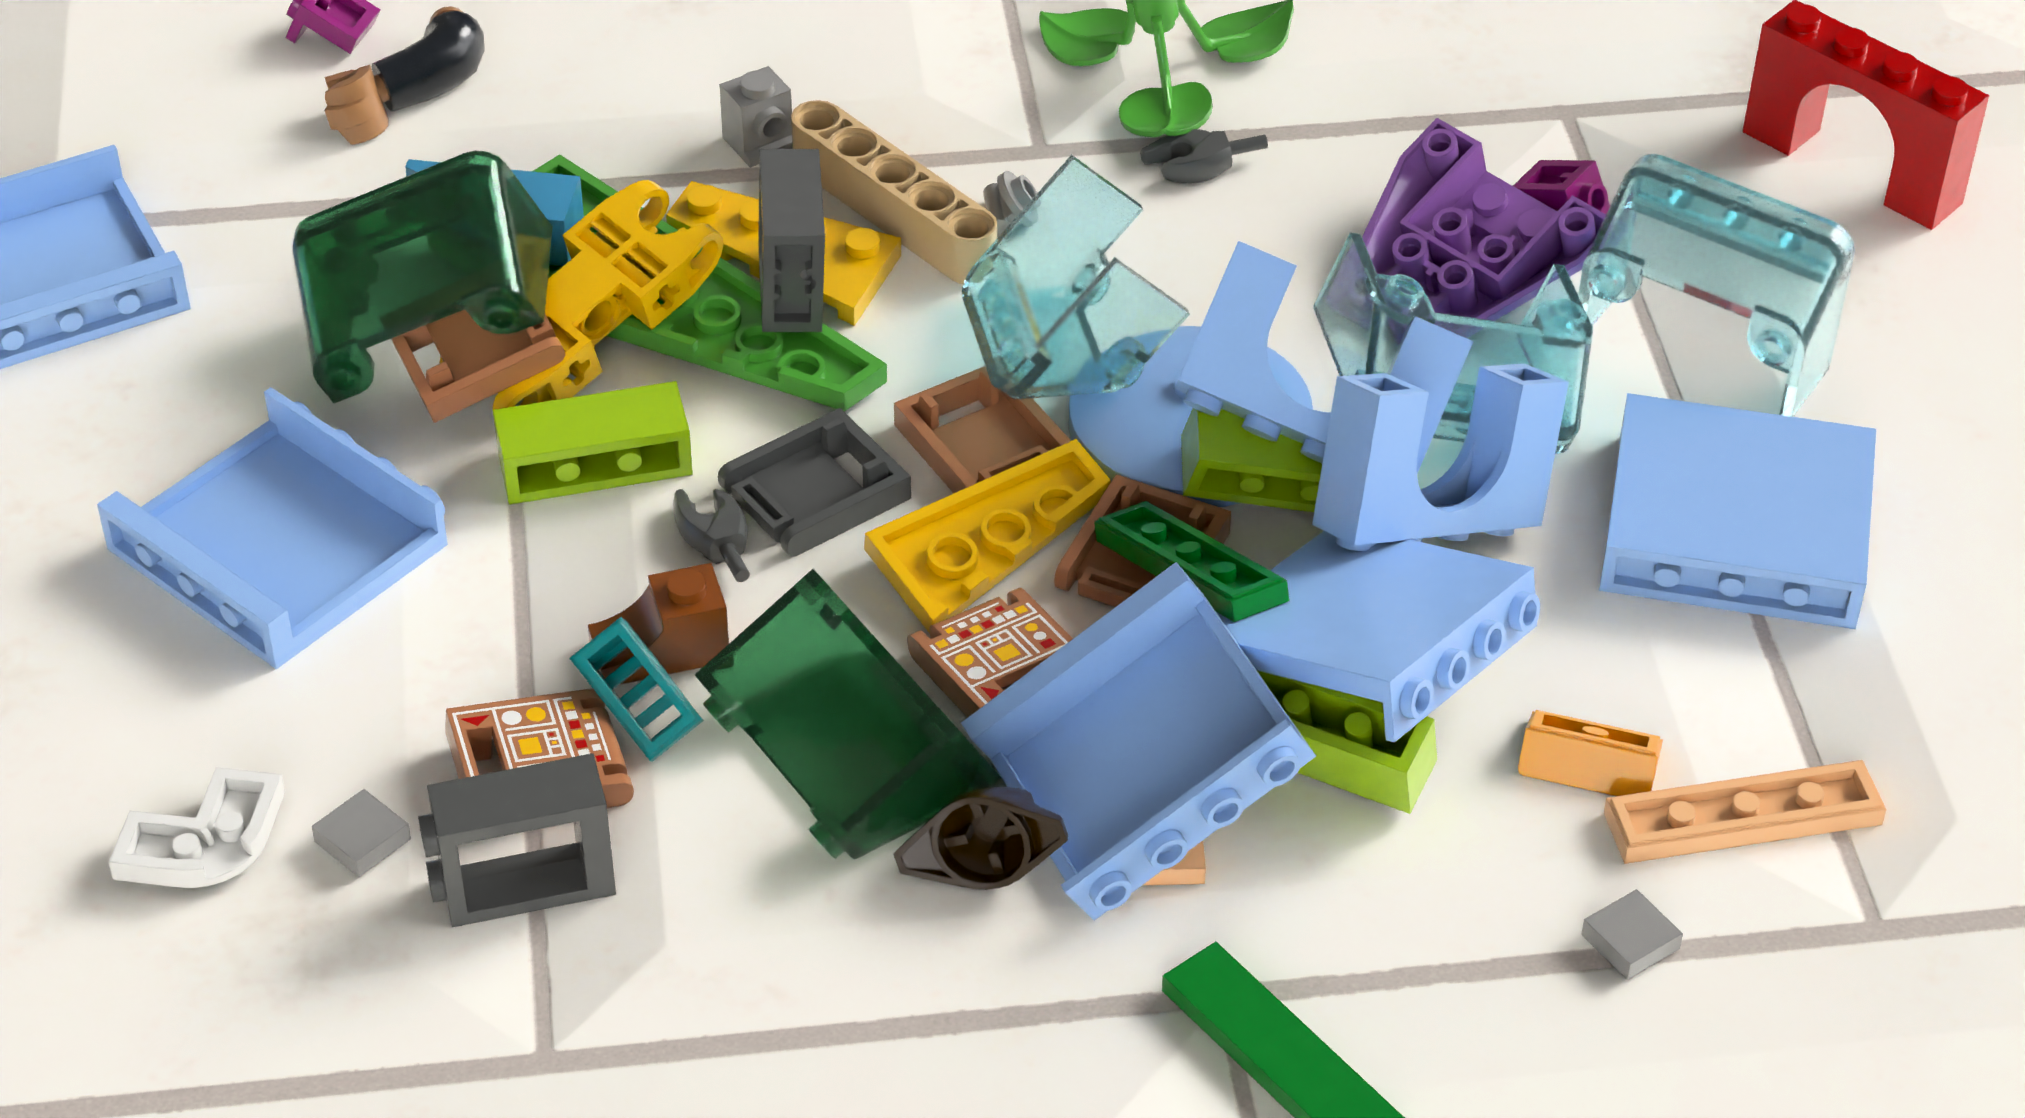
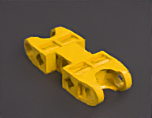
[439,180,723,410]

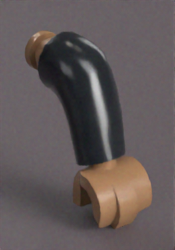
[324,6,485,145]

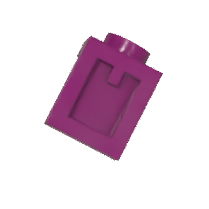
[285,0,381,54]
[1513,160,1610,215]

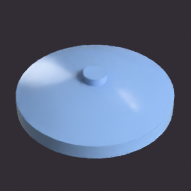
[1069,326,1313,507]

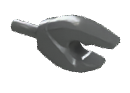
[1140,129,1268,183]
[673,489,750,582]

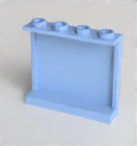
[0,145,191,369]
[97,387,448,669]
[1599,393,1876,629]
[1215,531,1540,742]
[961,562,1316,921]

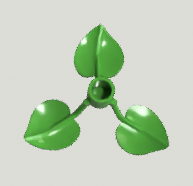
[1039,0,1294,137]

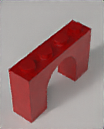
[1742,0,1989,230]

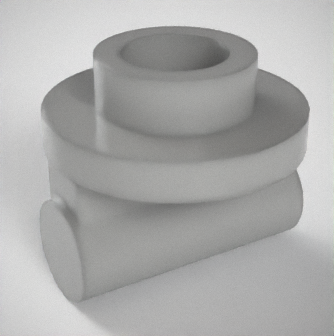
[983,171,1040,237]

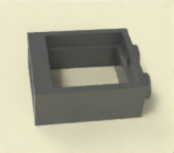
[758,149,825,332]
[418,753,616,928]

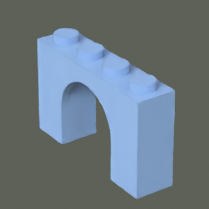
[1175,241,1474,474]
[1312,363,1569,551]

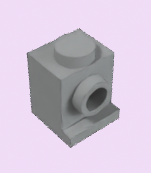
[719,66,793,168]

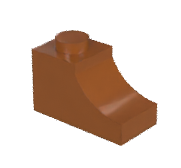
[588,563,730,684]

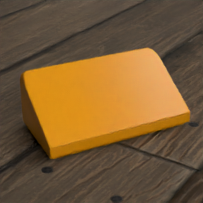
[1518,710,1663,796]

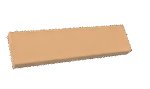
[1604,760,1887,864]

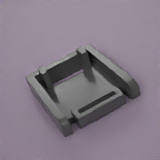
[718,408,911,557]

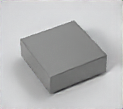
[311,789,411,877]
[1581,889,1683,980]

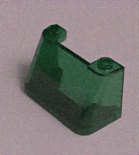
[292,150,553,404]
[695,569,1002,860]

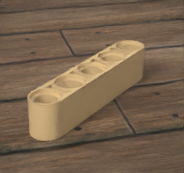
[791,100,997,285]

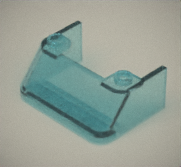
[961,154,1190,399]
[1572,154,1855,417]
[1313,233,1593,454]

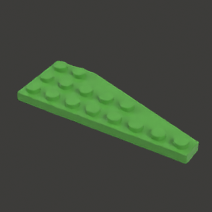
[429,154,887,412]

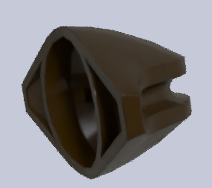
[893,787,1068,890]

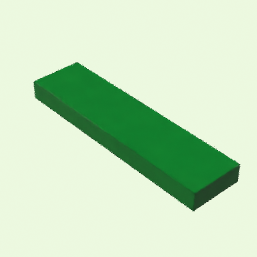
[1094,501,1289,622]
[1162,941,1405,1118]

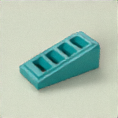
[569,617,704,762]

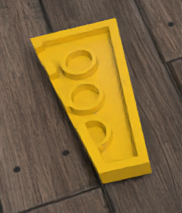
[666,181,901,326]
[864,439,1111,634]

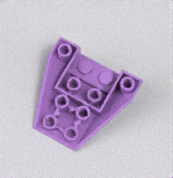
[1332,118,1620,347]

